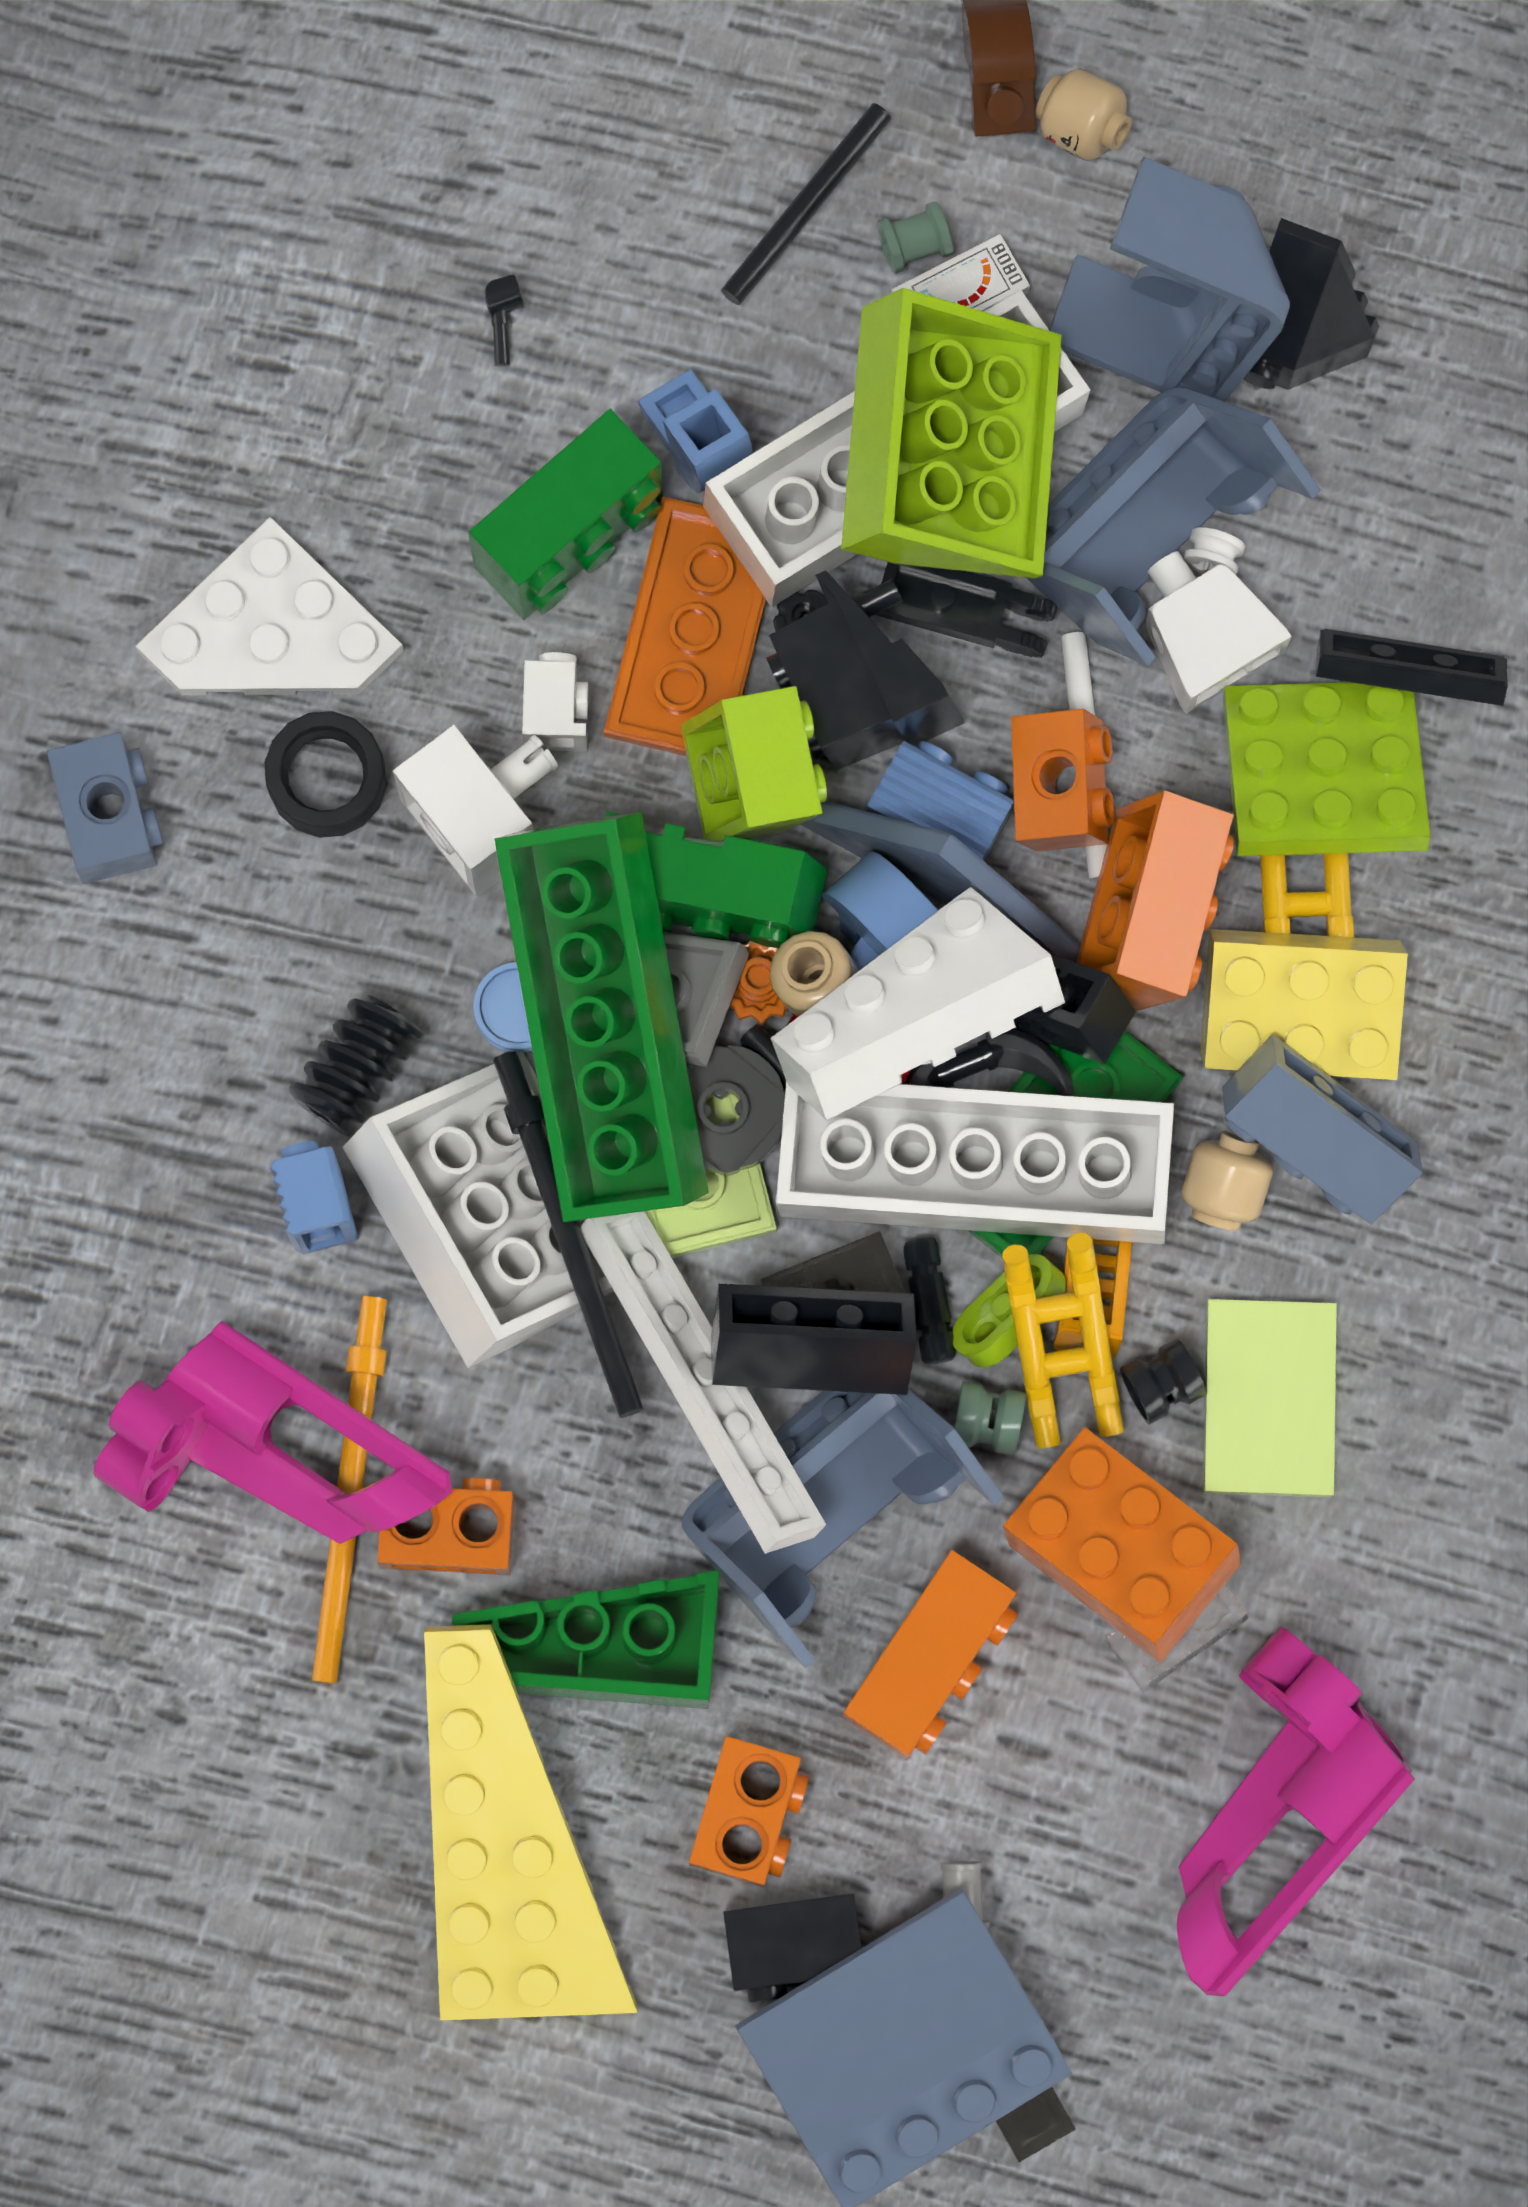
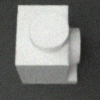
[522,652,589,751]

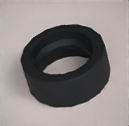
[264,711,387,838]

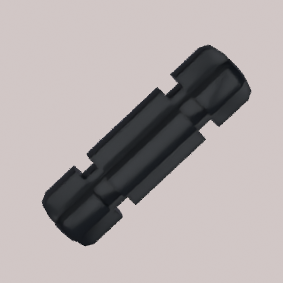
[903,1238,956,1364]

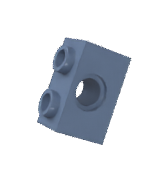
[46,732,164,884]

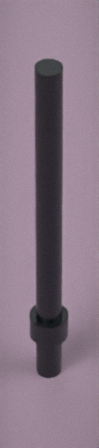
[493,1051,644,1418]

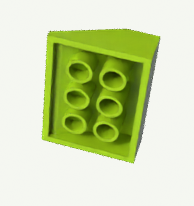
[841,288,1062,579]

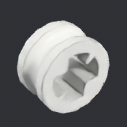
[1183,527,1245,575]

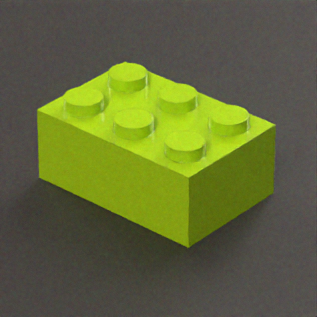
[681,686,827,842]

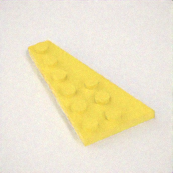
[424,1624,638,2020]

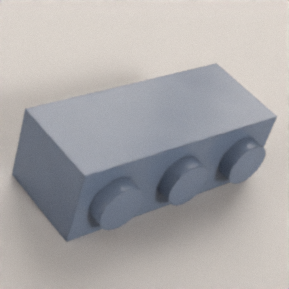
[1222,1034,1423,1225]

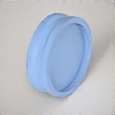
[473,962,533,1054]

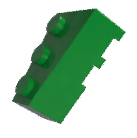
[605,811,827,948]

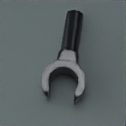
[485,275,524,366]

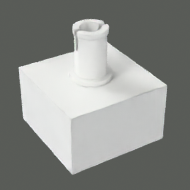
[393,725,559,898]

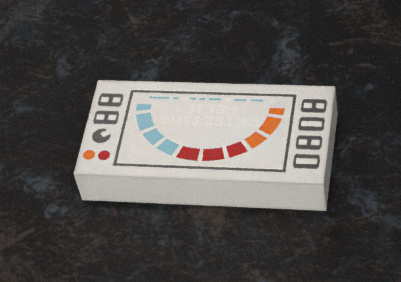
[891,234,1030,311]

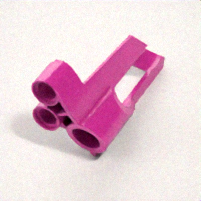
[93,1321,452,1544]
[1177,1626,1415,1996]

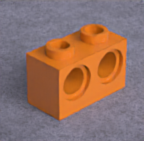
[377,1478,515,1575]
[689,1736,810,1888]

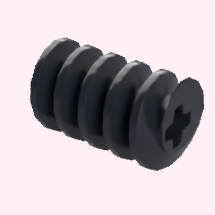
[289,995,424,1137]

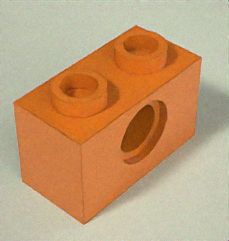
[1011,708,1115,852]

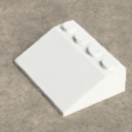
[343,1051,614,1368]

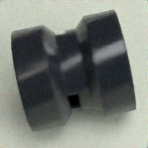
[1119,1339,1207,1425]

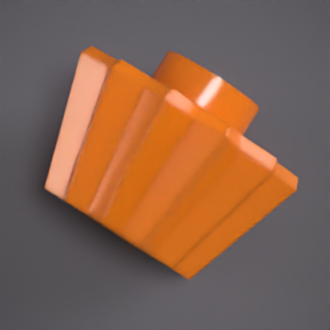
[729,940,787,1024]

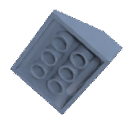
[735,1888,1073,2207]

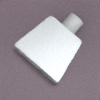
[1145,551,1292,714]

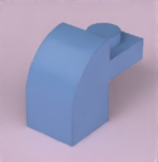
[638,369,753,493]
[822,851,938,955]

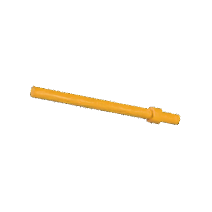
[311,1296,387,1684]

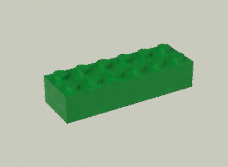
[494,811,709,1222]

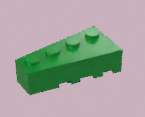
[451,1570,720,1709]

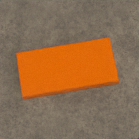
[603,496,767,756]

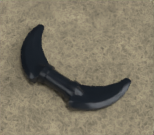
[903,1029,1074,1096]

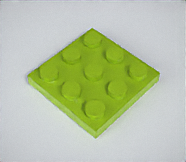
[1223,682,1431,856]

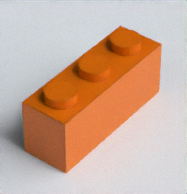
[842,1550,1019,1761]

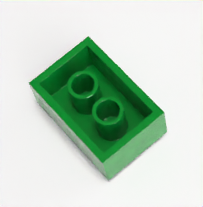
[468,408,663,620]

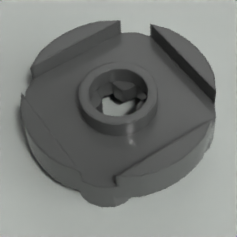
[686,1045,785,1176]

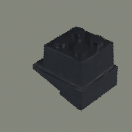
[766,570,965,770]

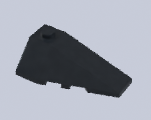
[1244,218,1379,390]

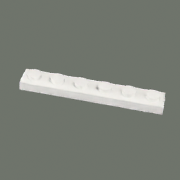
[580,1211,826,1554]

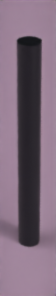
[721,103,891,305]

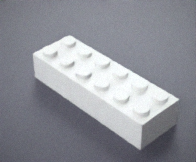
[703,289,1091,607]
[776,1081,1174,1244]

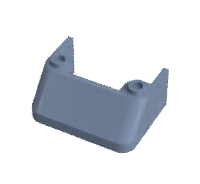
[1049,157,1290,402]
[1025,387,1321,666]
[682,1389,1004,1668]

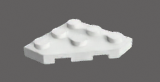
[135,517,404,695]

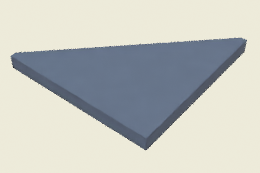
[800,801,1080,962]

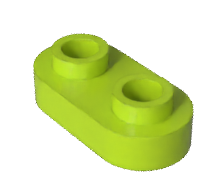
[952,1254,1066,1367]

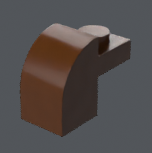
[961,0,1036,137]

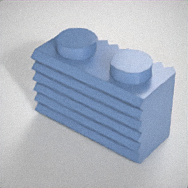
[866,741,1014,862]
[270,1141,359,1255]

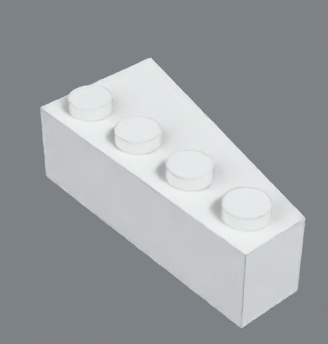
[771,886,1065,1120]

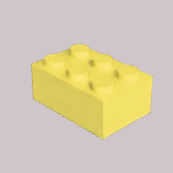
[1200,929,1408,1080]

